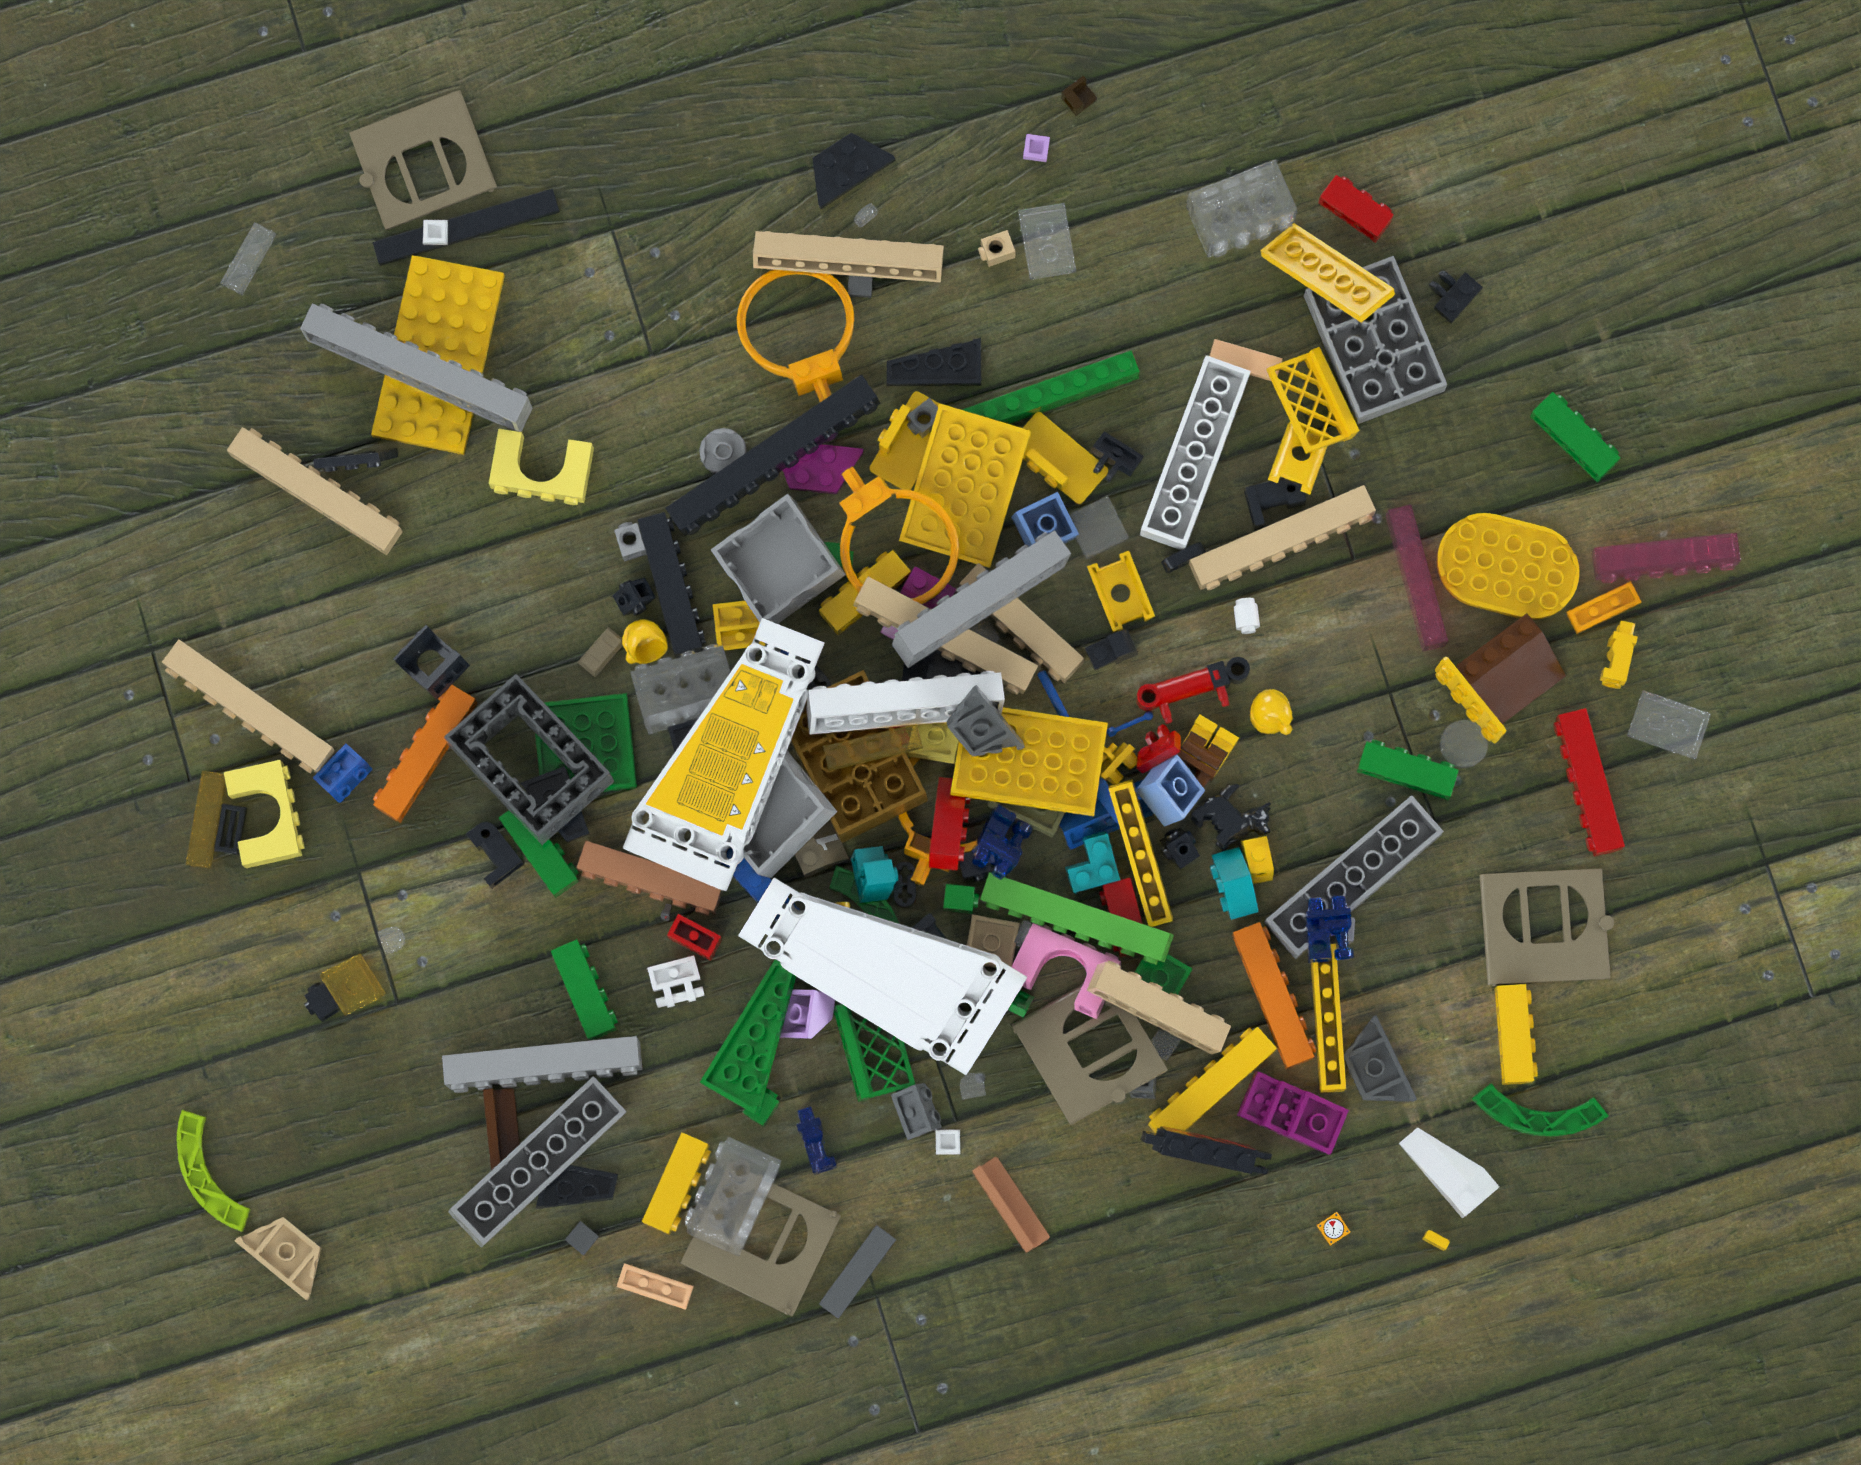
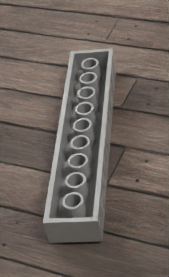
[300,303,533,432]

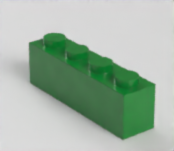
[1530,392,1620,482]
[1357,740,1459,800]
[499,811,579,898]
[551,940,618,1041]

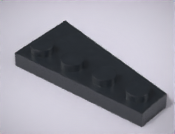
[887,338,981,386]

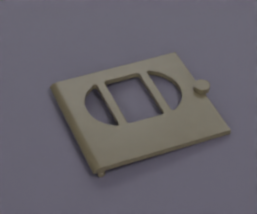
[349,90,497,231]
[1479,868,1614,986]
[1011,984,1168,1125]
[680,1163,841,1317]

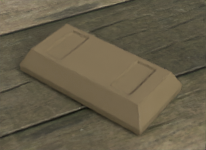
[577,627,623,678]

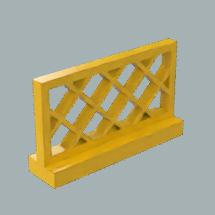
[1266,347,1359,454]

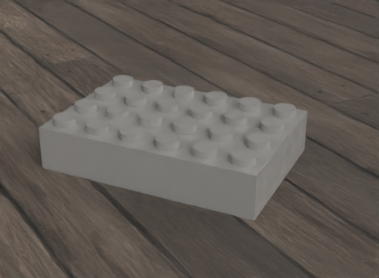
[1304,256,1447,424]

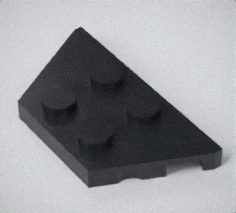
[812,133,896,209]

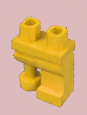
[1600,621,1638,689]

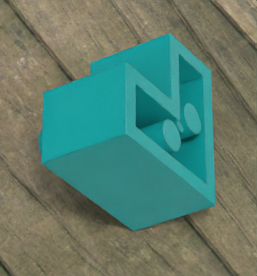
[1065,831,1120,893]
[851,846,898,903]
[1210,847,1259,920]

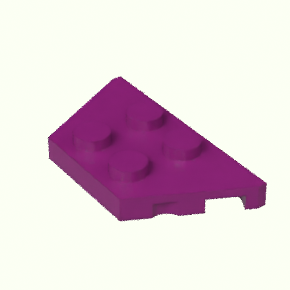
[782,444,864,494]

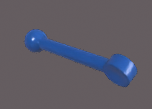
[1107,711,1153,737]

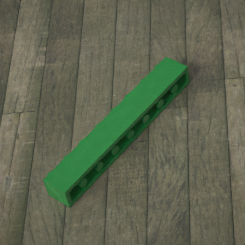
[962,350,1139,424]

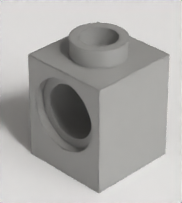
[614,522,647,561]

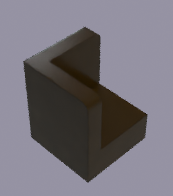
[1061,76,1097,116]

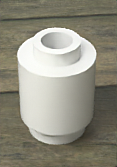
[1234,598,1260,634]

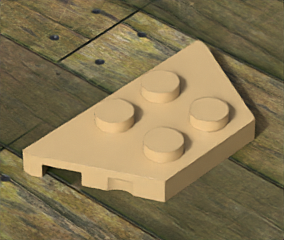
[235,1217,322,1301]

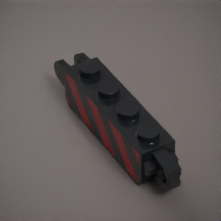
[1141,1126,1272,1174]

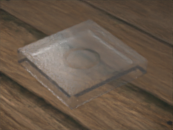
[1069,496,1129,560]

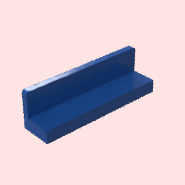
[1059,780,1154,850]

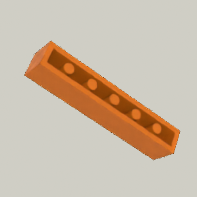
[373,685,478,823]
[1232,922,1316,1069]

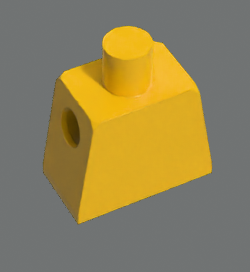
[1240,836,1274,884]

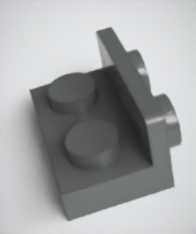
[891,1083,942,1140]

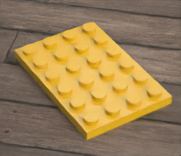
[899,403,1031,568]
[951,707,1108,816]

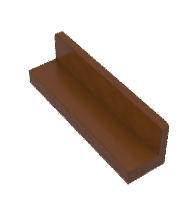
[483,1088,520,1171]

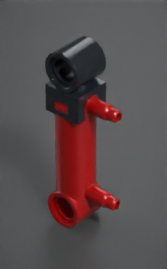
[1136,657,1250,724]

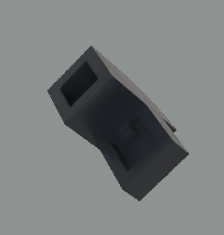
[1085,630,1138,671]

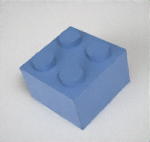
[1011,492,1079,547]
[1136,754,1205,827]

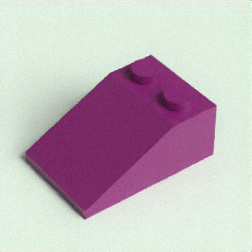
[880,567,957,640]

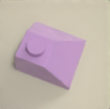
[780,990,835,1039]

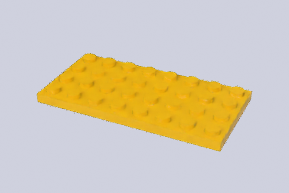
[371,255,505,455]

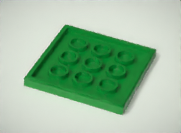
[535,693,637,792]

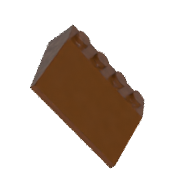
[1455,613,1566,724]

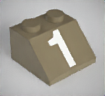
[795,820,849,879]

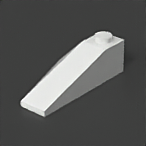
[1399,1128,1499,1218]

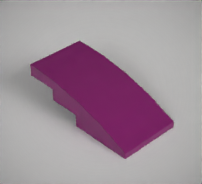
[1237,1071,1349,1155]

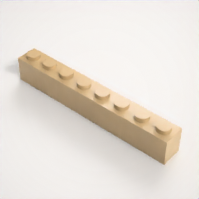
[753,231,944,282]
[227,427,402,555]
[1189,485,1376,590]
[853,577,1038,695]
[162,639,336,774]

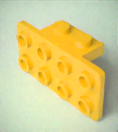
[870,391,939,490]
[1023,412,1108,504]
[1435,657,1506,744]

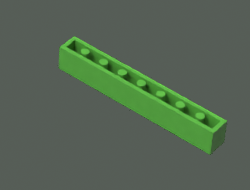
[980,872,1174,965]

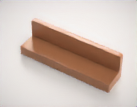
[972,1157,1050,1254]

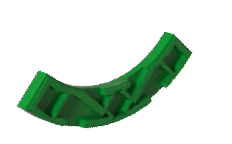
[829,865,899,924]
[1471,1083,1609,1137]

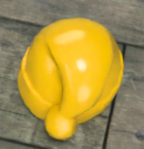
[622,619,668,664]
[1250,689,1293,735]

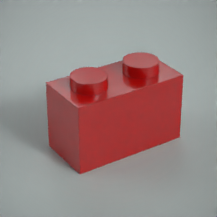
[667,914,722,961]

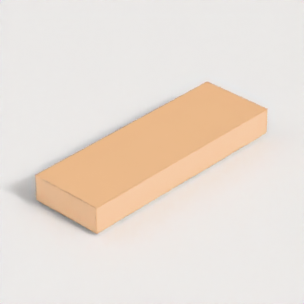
[1210,339,1283,381]
[616,1263,694,1310]

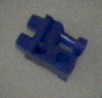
[972,804,1033,880]
[1305,896,1354,963]
[796,1107,837,1175]

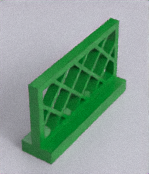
[833,1004,915,1102]

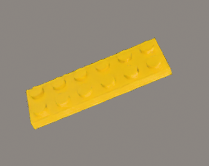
[1260,223,1395,322]

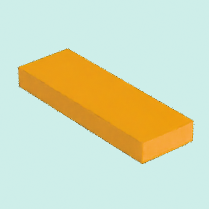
[1566,581,1641,634]

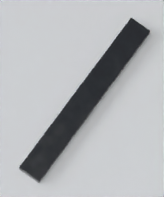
[373,188,560,266]

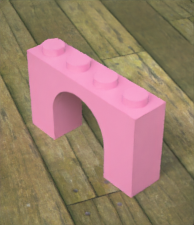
[1012,923,1121,1019]

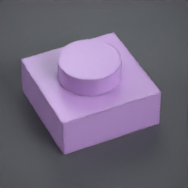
[1023,134,1050,162]

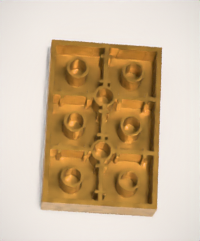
[791,670,928,843]

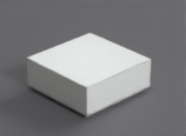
[423,220,448,245]
[936,1130,960,1155]

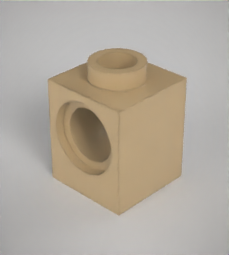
[978,230,1015,267]

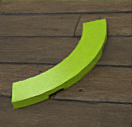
[177,1110,251,1232]

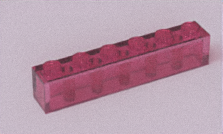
[1386,504,1448,652]
[1592,533,1741,583]

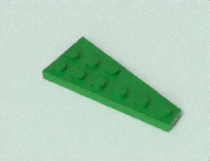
[700,959,796,1117]

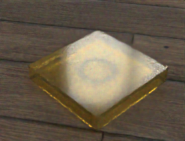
[320,953,386,1016]

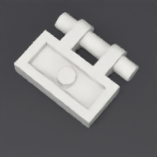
[647,955,705,1008]

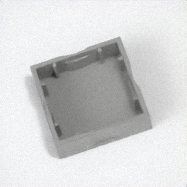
[711,494,846,624]
[743,751,837,878]

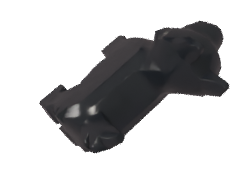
[1191,784,1271,851]

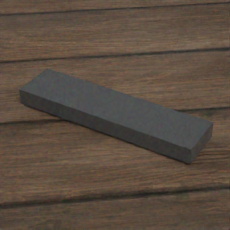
[819,1225,896,1319]

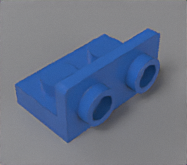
[313,744,372,803]

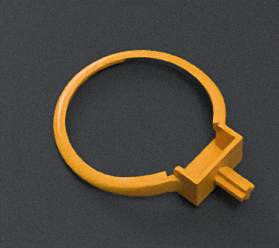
[737,270,854,402]
[840,466,959,604]
[898,757,1011,886]

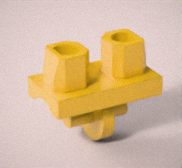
[1100,742,1137,785]

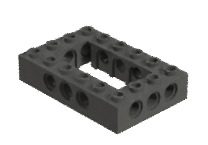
[444,674,614,845]

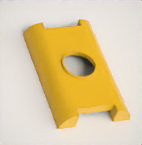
[1268,422,1329,494]
[1087,551,1155,632]

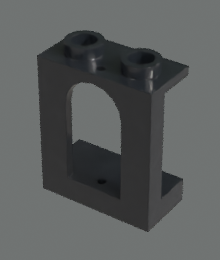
[393,625,470,700]

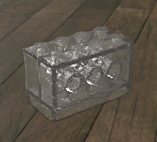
[1186,159,1297,257]
[630,644,731,734]
[684,1137,781,1257]

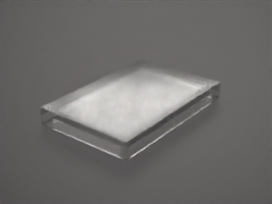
[1018,203,1076,280]
[1627,690,1711,760]

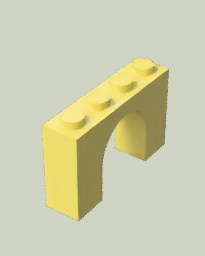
[489,429,594,505]
[224,760,305,868]

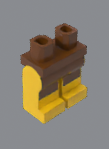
[1177,714,1239,788]

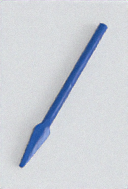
[1037,670,1118,824]

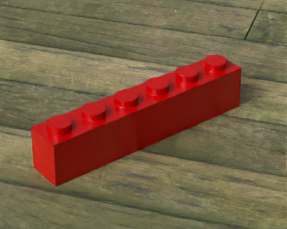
[1553,708,1625,857]

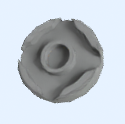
[699,428,747,474]

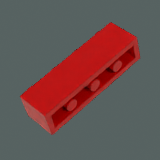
[929,777,971,870]

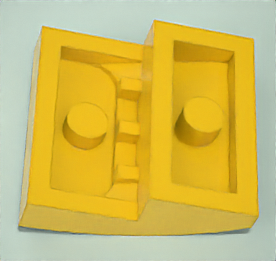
[713,601,765,651]

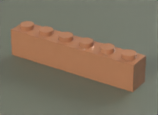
[577,841,723,916]

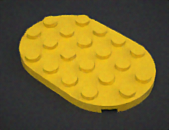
[1437,513,1580,620]

